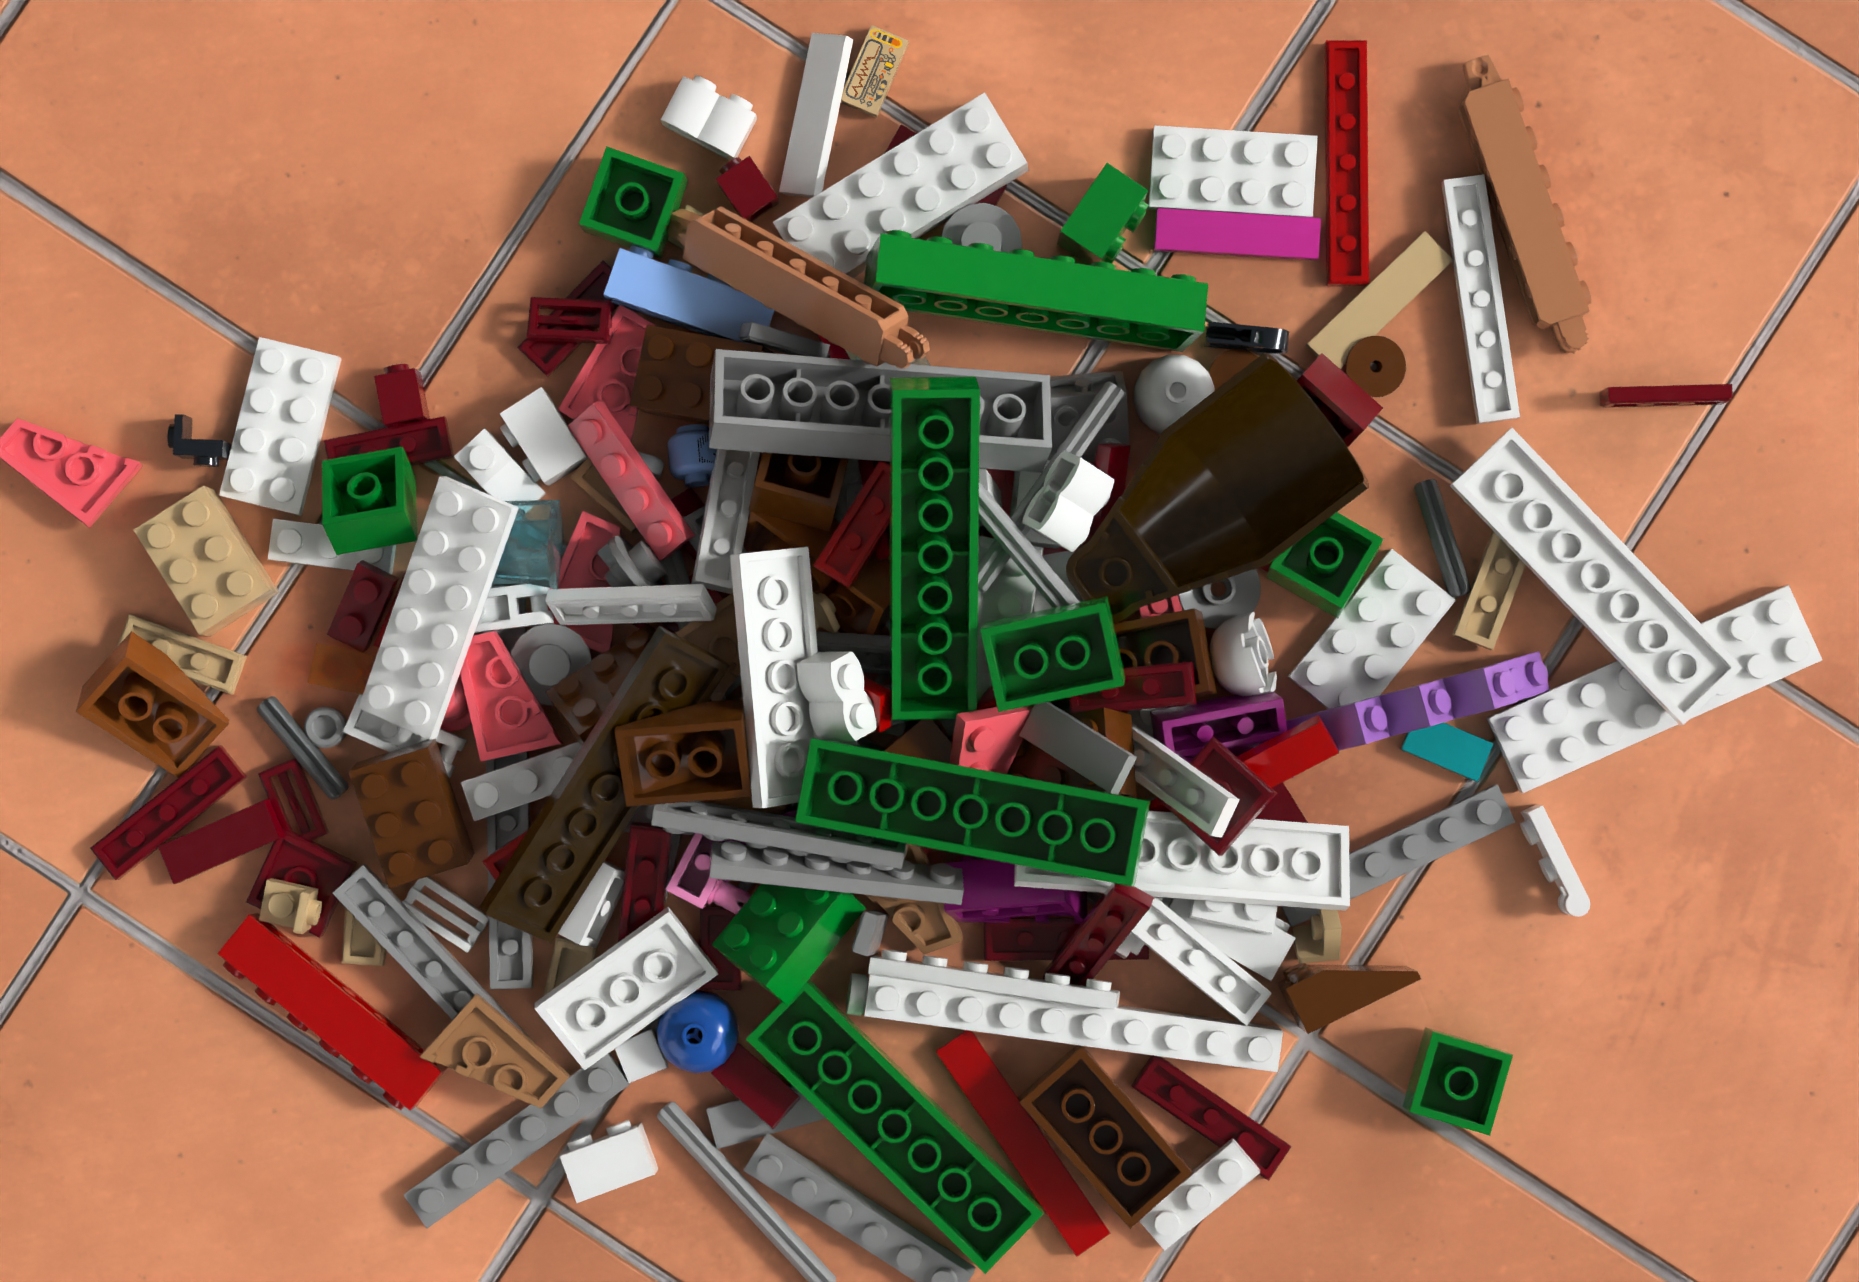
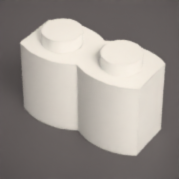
[661,75,757,161]
[1022,450,1114,552]
[797,651,876,741]

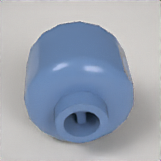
[667,424,717,487]

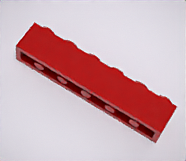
[217,913,448,1111]

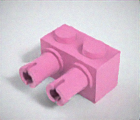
[665,833,752,914]

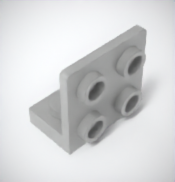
[1048,371,1130,465]

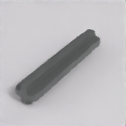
[1414,479,1471,598]
[257,696,349,800]

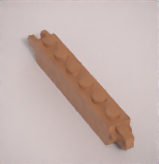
[1458,55,1591,354]
[668,206,930,369]

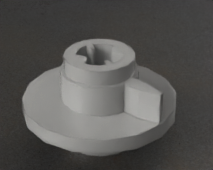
[942,203,1022,253]
[597,536,668,587]
[511,623,592,706]

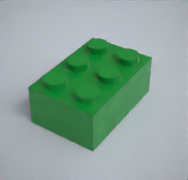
[980,597,1125,712]
[712,884,866,1005]

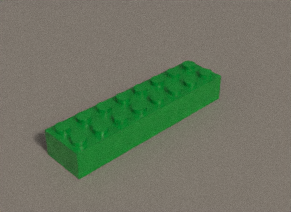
[864,230,1208,352]
[890,377,980,720]
[795,738,1150,886]
[746,979,1044,1274]

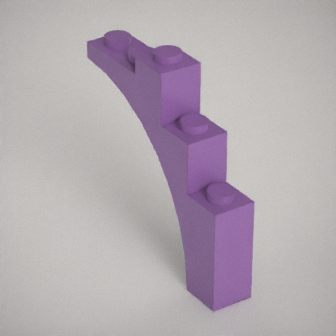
[1286,651,1550,751]

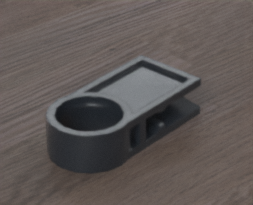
[1204,322,1289,354]

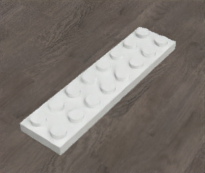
[1450,428,1743,725]
[1486,585,1822,793]
[1014,811,1350,911]

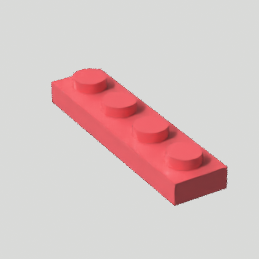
[567,400,695,561]

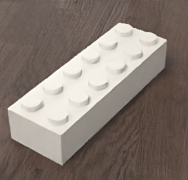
[773,92,1029,278]

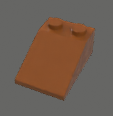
[76,631,229,778]

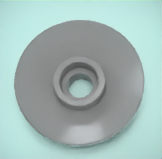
[1179,569,1261,629]

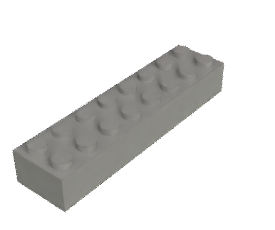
[709,349,1052,473]

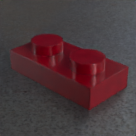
[327,560,399,653]

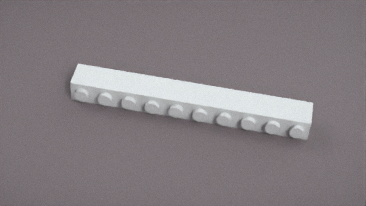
[864,974,1283,1072]

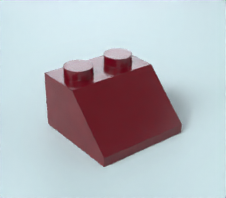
[1297,353,1383,447]

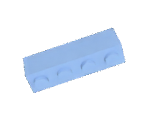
[603,246,775,344]

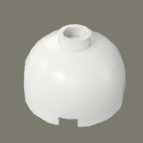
[1133,355,1215,435]
[1209,612,1277,696]

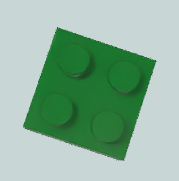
[579,146,688,259]
[1057,163,1149,265]
[322,447,418,555]
[1267,512,1383,619]
[1402,1027,1513,1136]

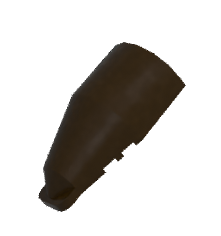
[1066,353,1369,624]

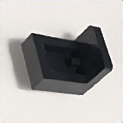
[167,414,232,467]

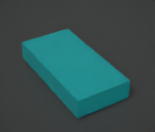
[1400,723,1493,782]

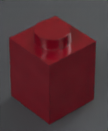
[716,156,779,222]
[374,364,430,427]

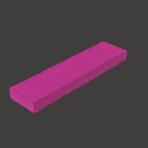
[1154,208,1321,261]

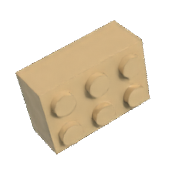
[134,486,280,637]

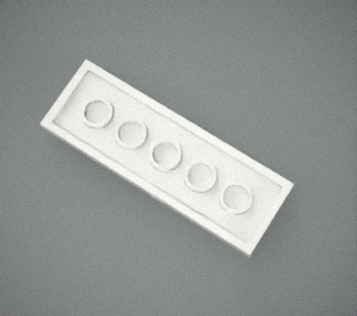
[358,476,519,740]
[730,547,819,808]

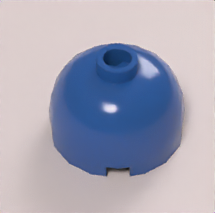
[656,990,739,1074]

